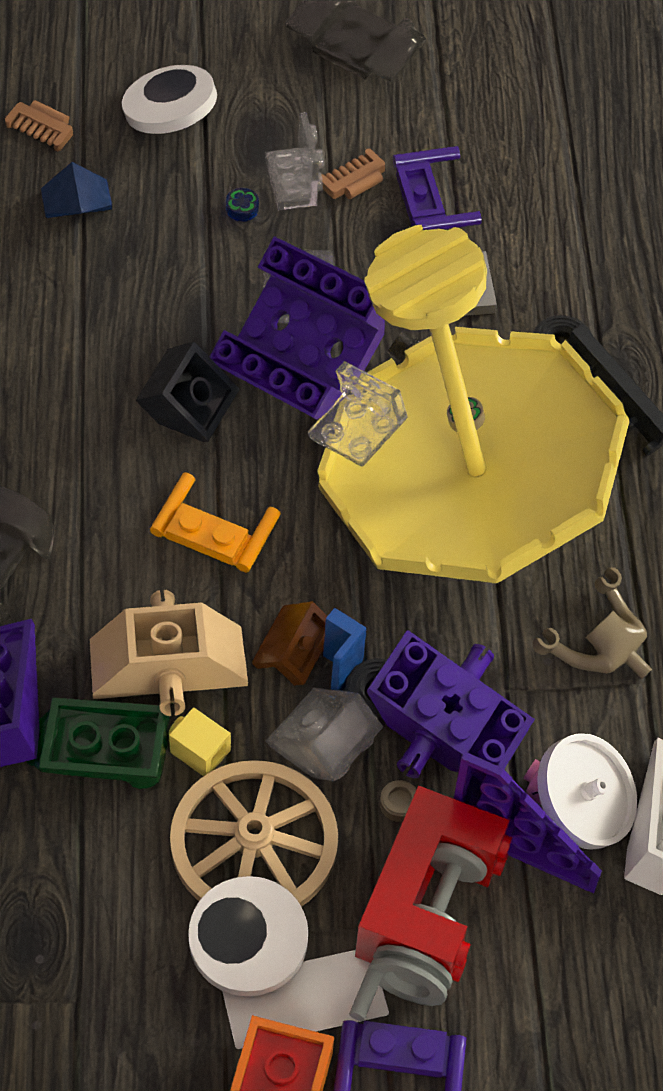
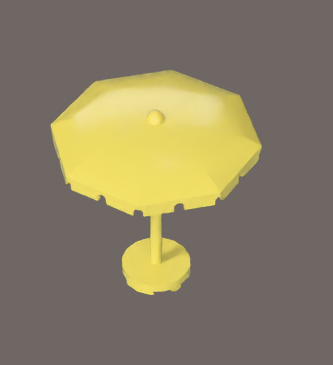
[317,225,629,583]

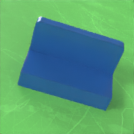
[323,608,366,696]

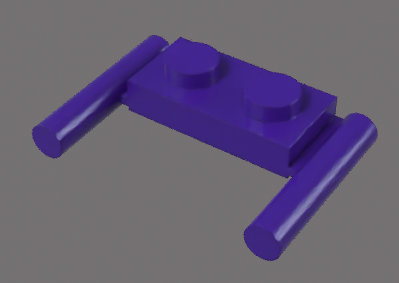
[393,146,482,230]
[334,1020,467,1091]

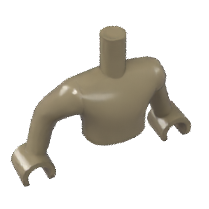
[533,568,652,679]

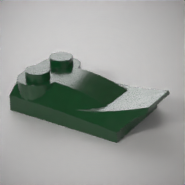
[27,698,169,789]

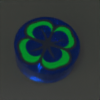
[226,188,259,221]

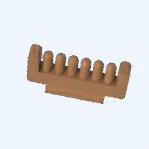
[5,100,73,151]
[318,149,385,199]

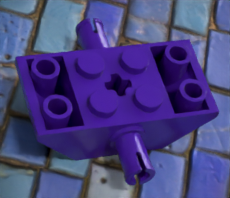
[367,630,535,778]

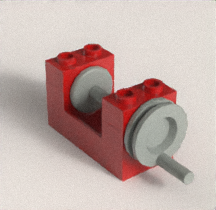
[349,785,513,1021]

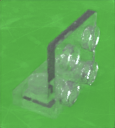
[266,112,324,211]
[308,361,408,466]

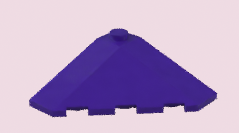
[0,619,40,767]
[453,751,602,894]

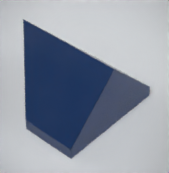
[41,162,112,218]

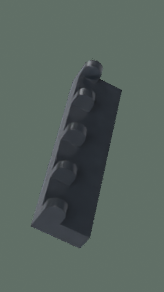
[568,324,663,456]

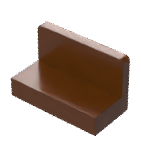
[252,601,327,686]

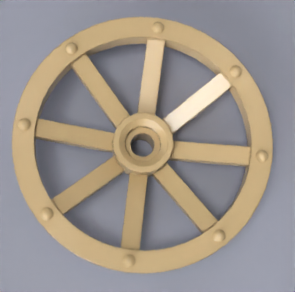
[170,761,338,907]

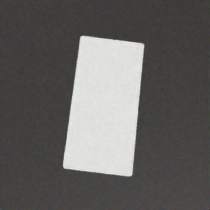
[222,950,389,1049]

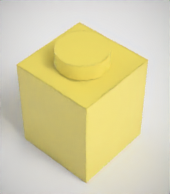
[168,708,231,776]

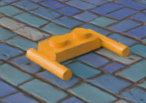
[150,472,281,573]

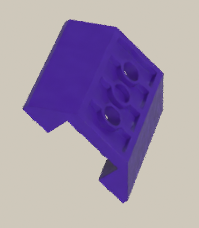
[210,236,385,420]

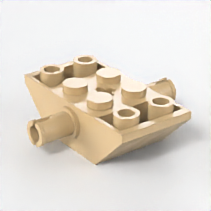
[90,590,248,716]

